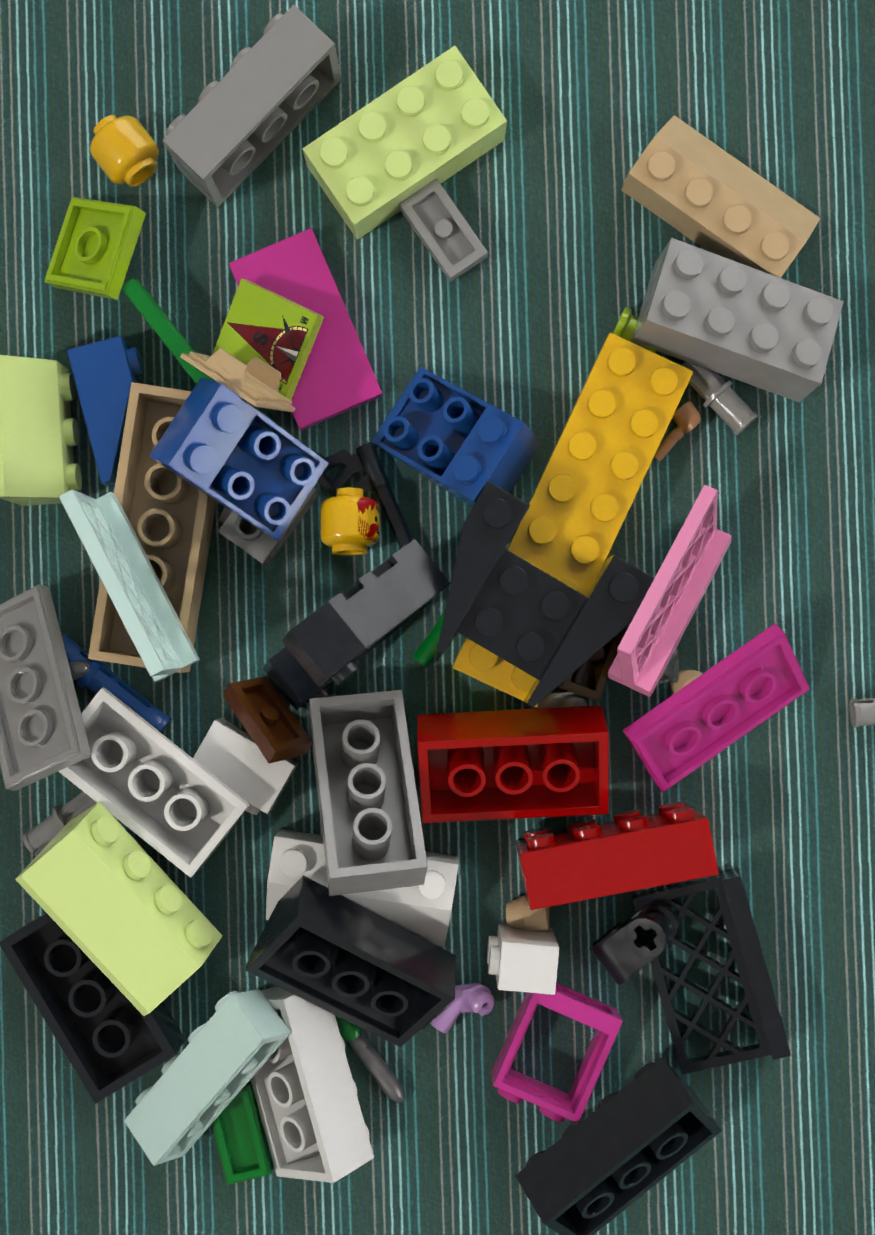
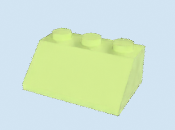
[0,355,82,506]

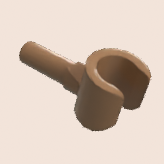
[654,401,701,462]

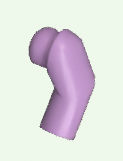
[429,983,495,1034]

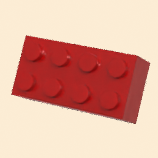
[417,705,609,823]
[515,802,719,910]

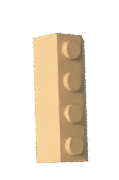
[621,115,820,278]

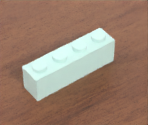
[124,989,291,1166]

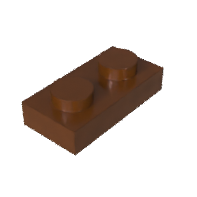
[223,676,312,764]

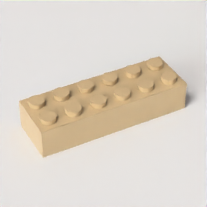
[88,382,217,673]

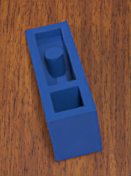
[67,336,144,488]

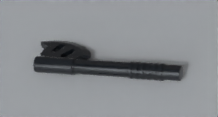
[312,442,413,550]

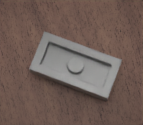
[399,178,488,283]

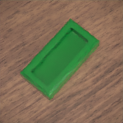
[212,1081,273,1185]

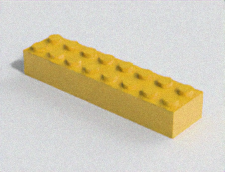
[452,332,694,707]

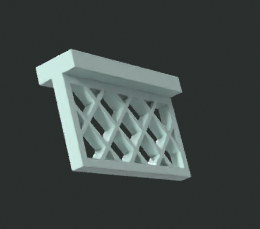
[59,489,200,682]

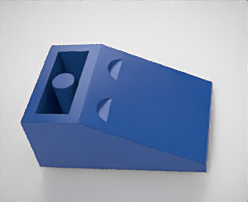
[371,367,542,507]
[149,377,329,541]

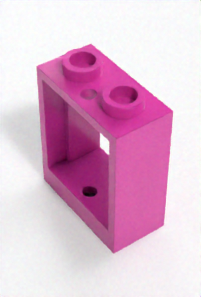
[491,982,623,1122]

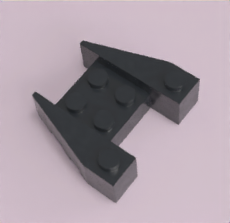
[437,481,654,707]
[263,539,451,711]

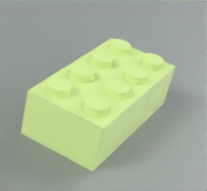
[302,46,507,240]

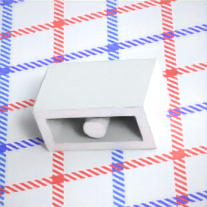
[193,718,299,815]
[487,923,559,995]

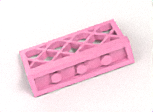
[608,485,732,697]

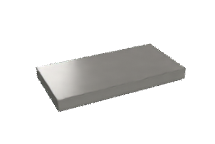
[0,584,92,791]

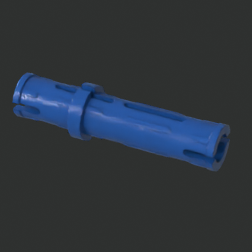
[62,634,172,733]

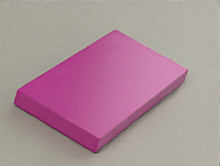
[228,228,383,431]
[622,623,810,793]

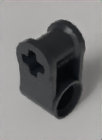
[589,902,679,985]

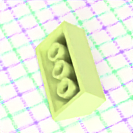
[15,801,222,1016]

